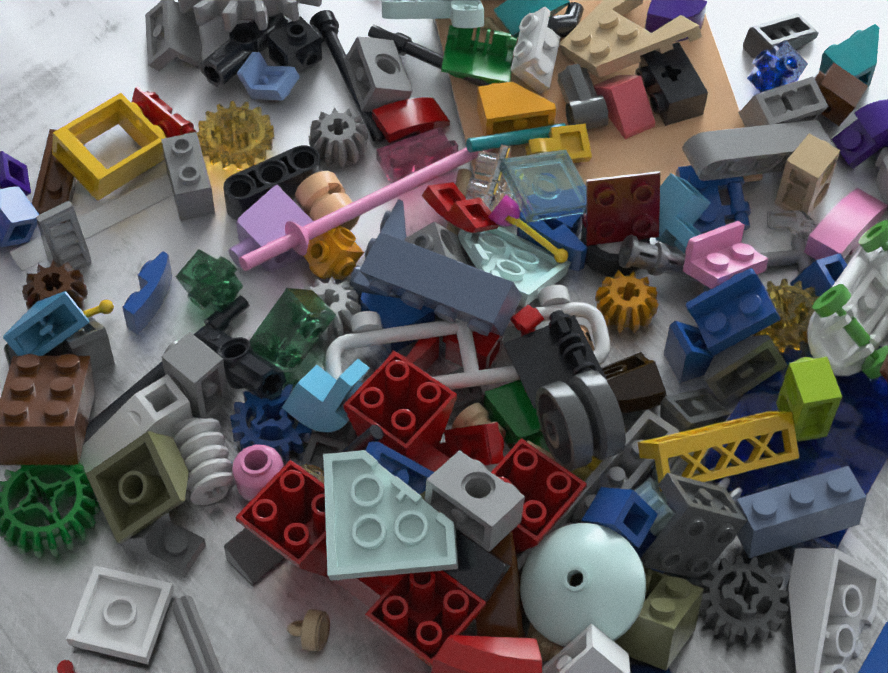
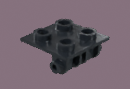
[503,310,607,409]

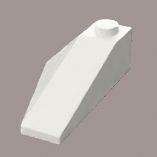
[788,548,883,673]

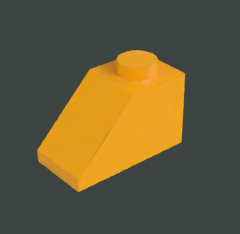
[477,82,556,136]

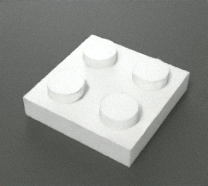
[66,565,174,664]

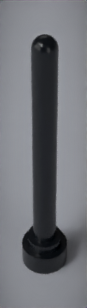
[309,10,385,143]

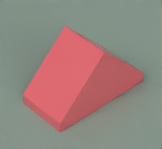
[593,75,655,139]

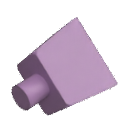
[228,185,313,272]

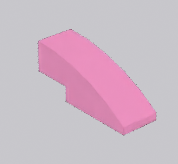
[804,188,888,260]

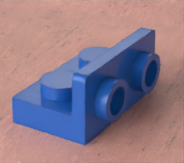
[685,268,781,356]

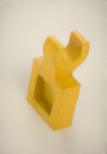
[525,123,592,166]

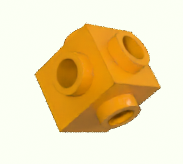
[303,225,364,280]

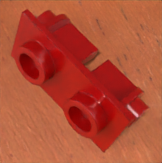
[131,86,196,138]

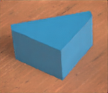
[3,291,89,356]

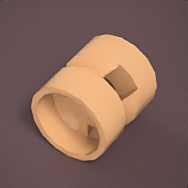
[295,171,360,231]

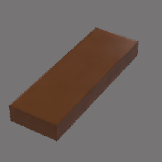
[32,129,85,224]

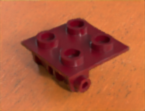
[582,171,661,246]

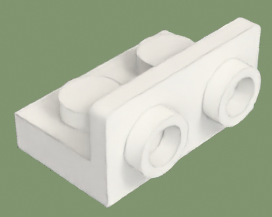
[511,7,561,94]

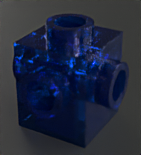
[747,40,808,92]

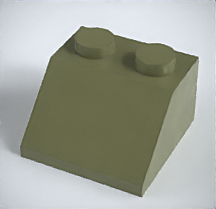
[86,431,189,544]

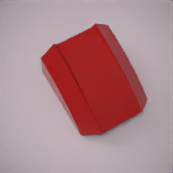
[431,635,542,673]

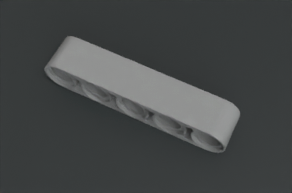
[682,120,836,181]

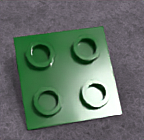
[441,25,517,84]

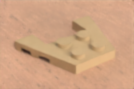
[559,0,702,78]

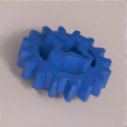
[230,384,313,461]

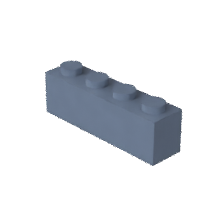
[360,232,522,336]

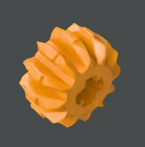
[595,270,659,334]

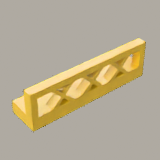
[637,411,799,491]

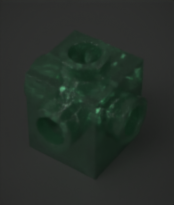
[175,249,243,312]

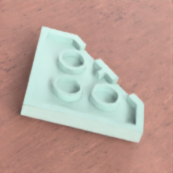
[458,227,571,308]
[323,450,458,581]

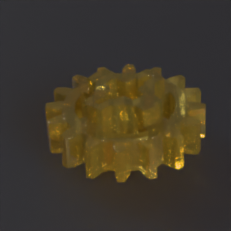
[197,101,274,171]
[751,279,820,353]

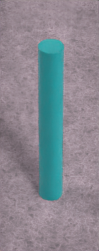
[466,123,567,153]

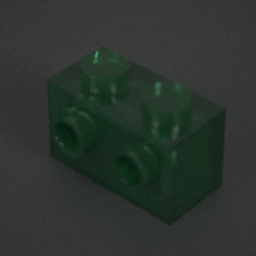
[249,288,336,372]

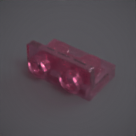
[376,127,458,184]

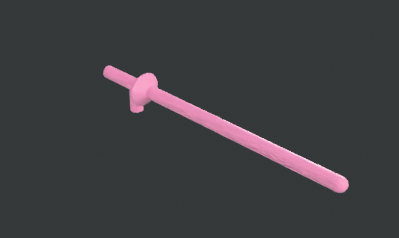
[239,147,494,271]

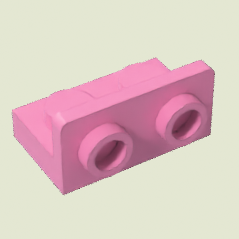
[683,221,768,289]

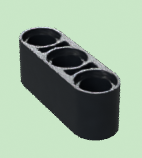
[223,145,321,220]

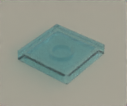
[499,149,586,223]

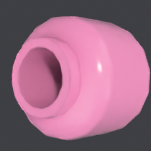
[232,444,284,501]

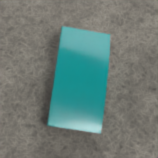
[494,0,570,38]

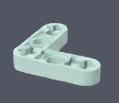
[381,0,484,28]

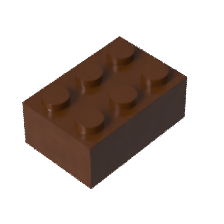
[0,354,95,465]

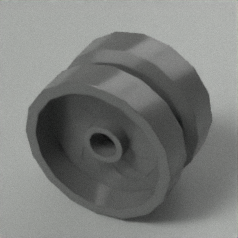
[535,370,626,471]

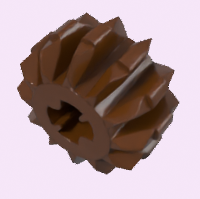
[22,260,88,311]

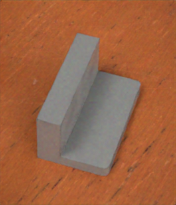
[145,0,202,71]

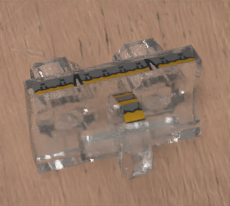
[466,144,529,212]

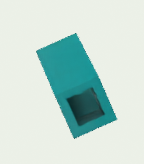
[818,24,880,87]

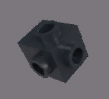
[267,16,323,73]

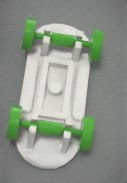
[807,220,888,379]

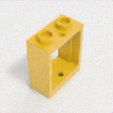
[52,93,166,201]

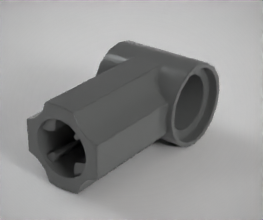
[558,64,609,130]

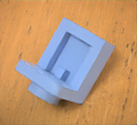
[237,52,300,101]

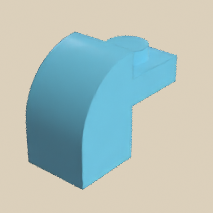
[655,173,711,253]
[282,359,370,432]

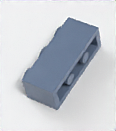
[736,466,867,558]

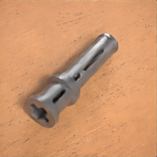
[619,235,699,282]

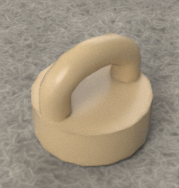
[287,609,330,652]

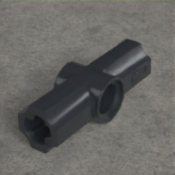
[200,13,288,87]
[198,327,287,401]

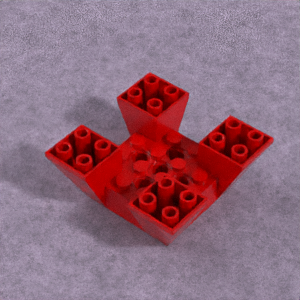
[235,351,587,668]

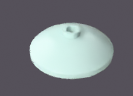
[520,523,646,647]

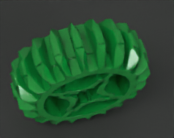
[0,462,100,559]

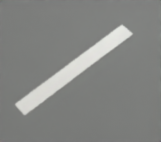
[10,173,173,271]

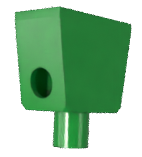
[483,380,551,453]

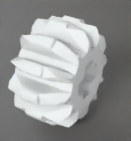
[297,276,360,342]

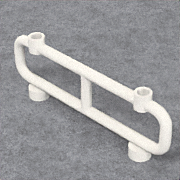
[325,285,610,390]

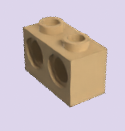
[775,133,840,221]

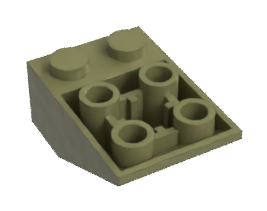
[570,566,704,671]

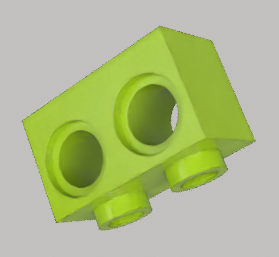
[776,357,842,442]

